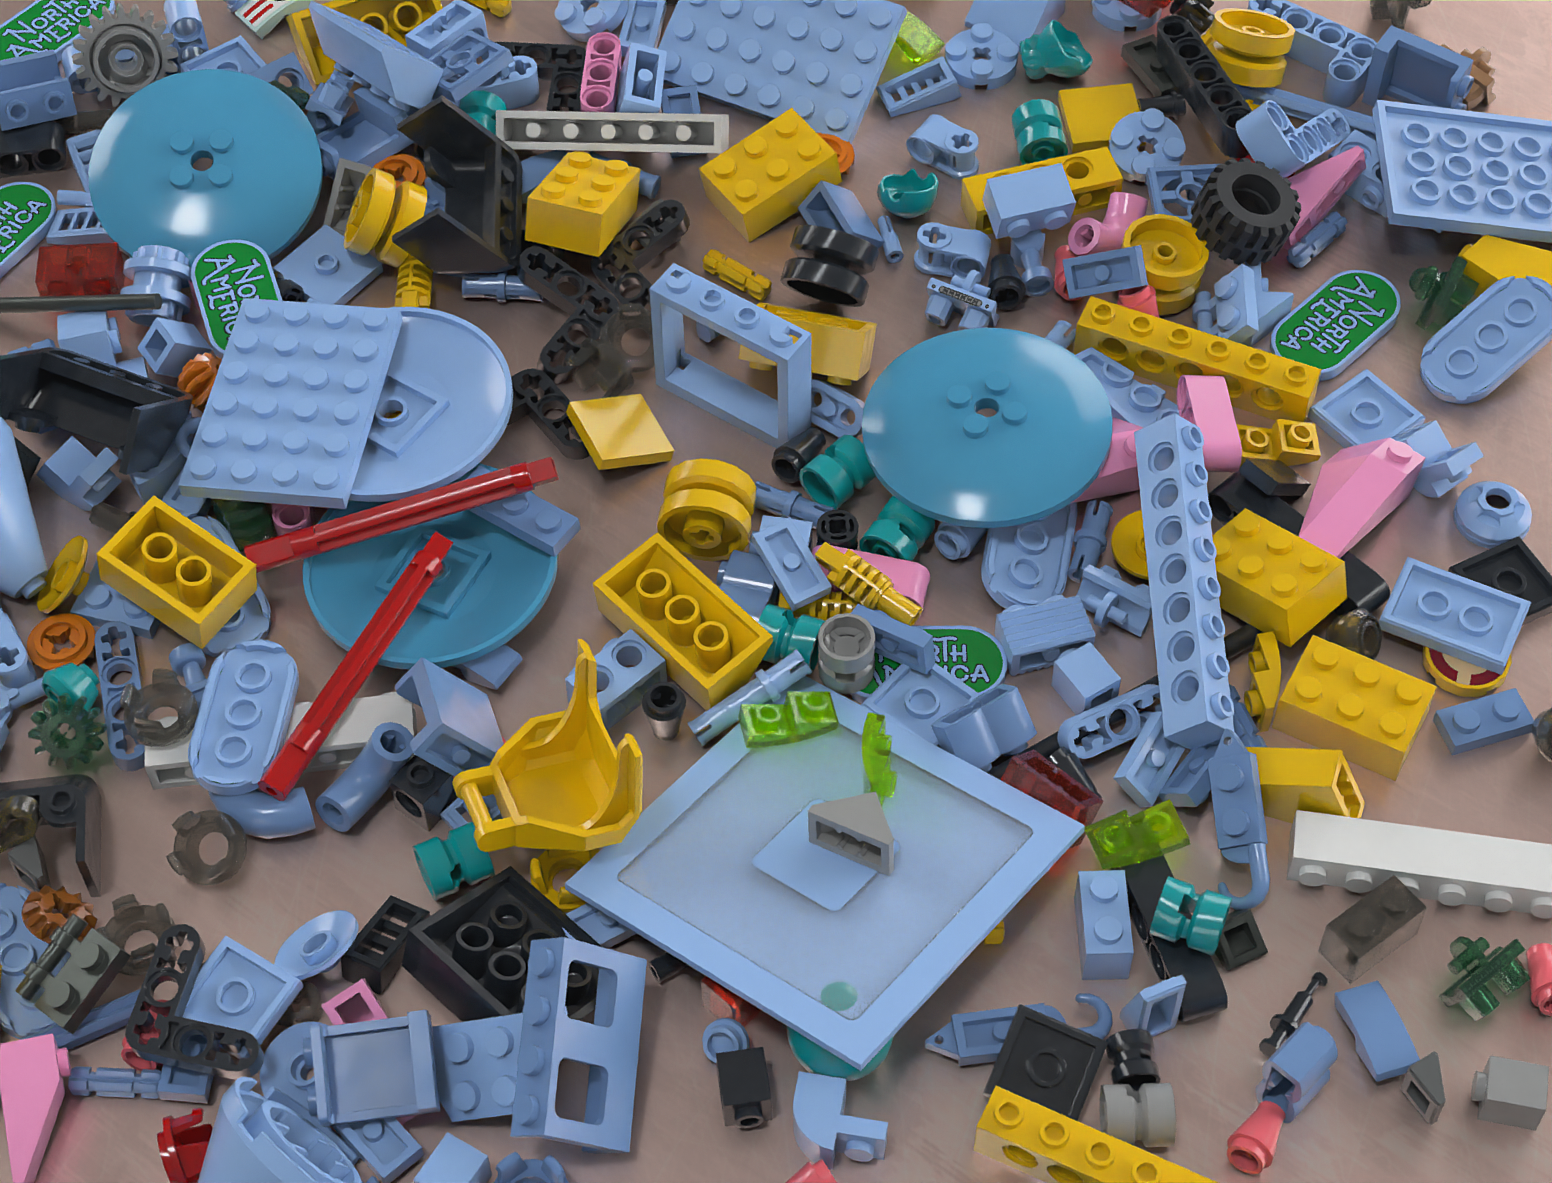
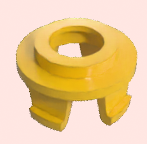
[530,848,600,912]

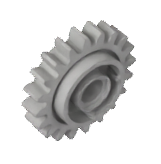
[72,3,178,107]

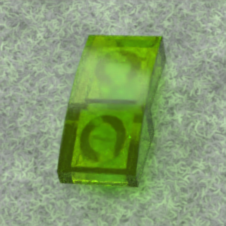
[895,11,945,66]
[738,691,839,748]
[862,712,897,807]
[1085,799,1190,869]

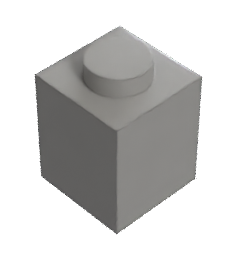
[1471,1055,1549,1131]

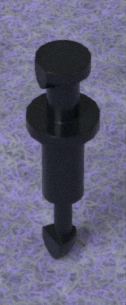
[1259,972,1328,1058]

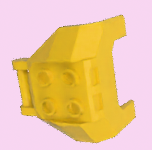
[452,639,643,852]

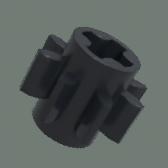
[1169,0,1215,35]

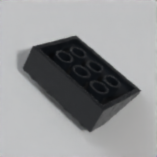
[402,866,602,1063]

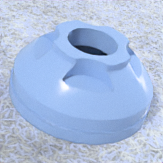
[1453,481,1532,549]

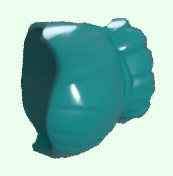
[1019,20,1093,80]

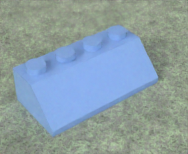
[309,0,444,112]

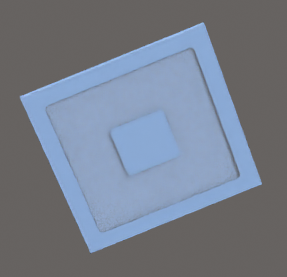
[565,676,1085,1071]

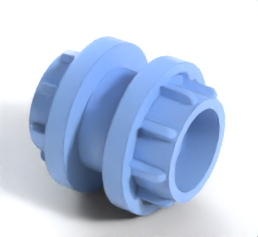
[120,245,192,327]

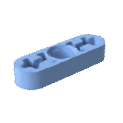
[1057,684,1162,759]

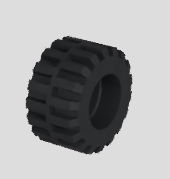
[1190,158,1301,266]

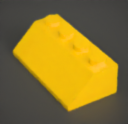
[286,0,443,86]
[593,532,773,711]

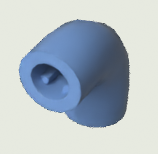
[315,722,413,832]
[208,786,316,839]

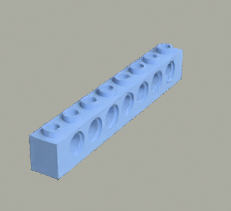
[1134,413,1235,750]

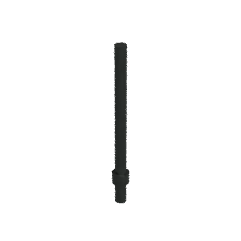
[0,293,162,313]

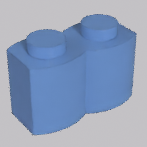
[716,550,780,622]
[931,684,1038,772]
[1256,1022,1338,1124]

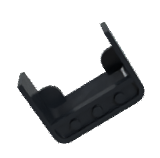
[392,95,522,274]
[0,347,193,475]
[0,774,101,898]

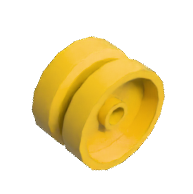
[1207,8,1295,88]
[343,168,427,268]
[1117,214,1209,315]
[657,458,756,562]

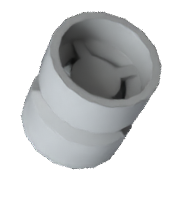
[818,613,875,694]
[1099,1083,1176,1147]

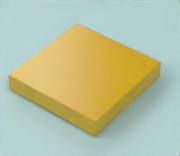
[1058,83,1146,153]
[566,394,675,470]

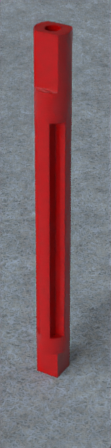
[244,457,559,573]
[258,531,454,801]

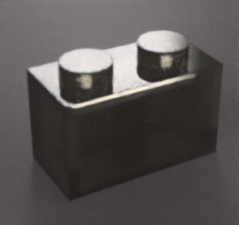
[1318,875,1427,984]

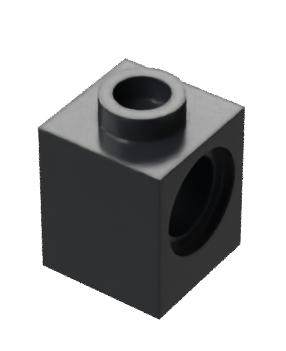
[389,755,458,832]
[716,1047,772,1128]

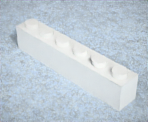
[496,110,729,153]
[144,692,417,790]
[1287,810,1552,919]

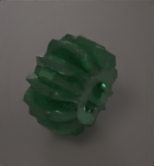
[211,498,274,552]
[28,693,107,770]

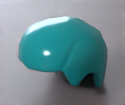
[877,169,939,218]

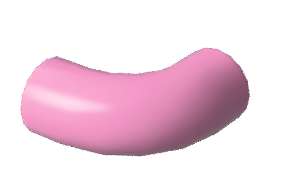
[1068,192,1148,256]

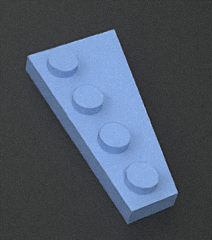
[1076,347,1180,427]

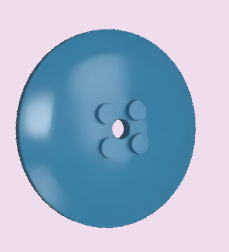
[88,69,323,267]
[862,328,1113,528]
[303,463,559,670]

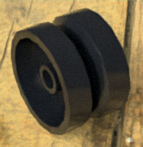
[780,225,879,307]

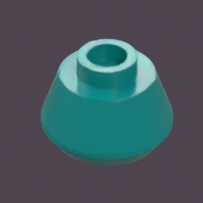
[41,663,100,719]

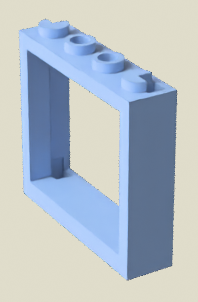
[649,263,811,449]

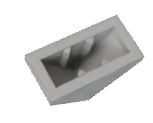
[323,158,377,236]
[808,791,894,876]

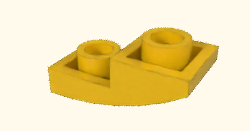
[1236,419,1321,466]
[1244,631,1281,732]

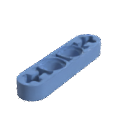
[94,621,148,771]

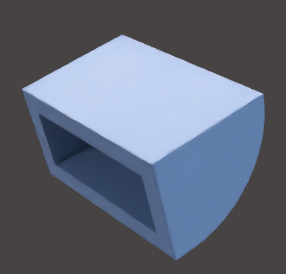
[798,180,885,249]

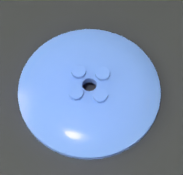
[349,307,513,502]

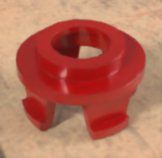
[157,1108,213,1183]

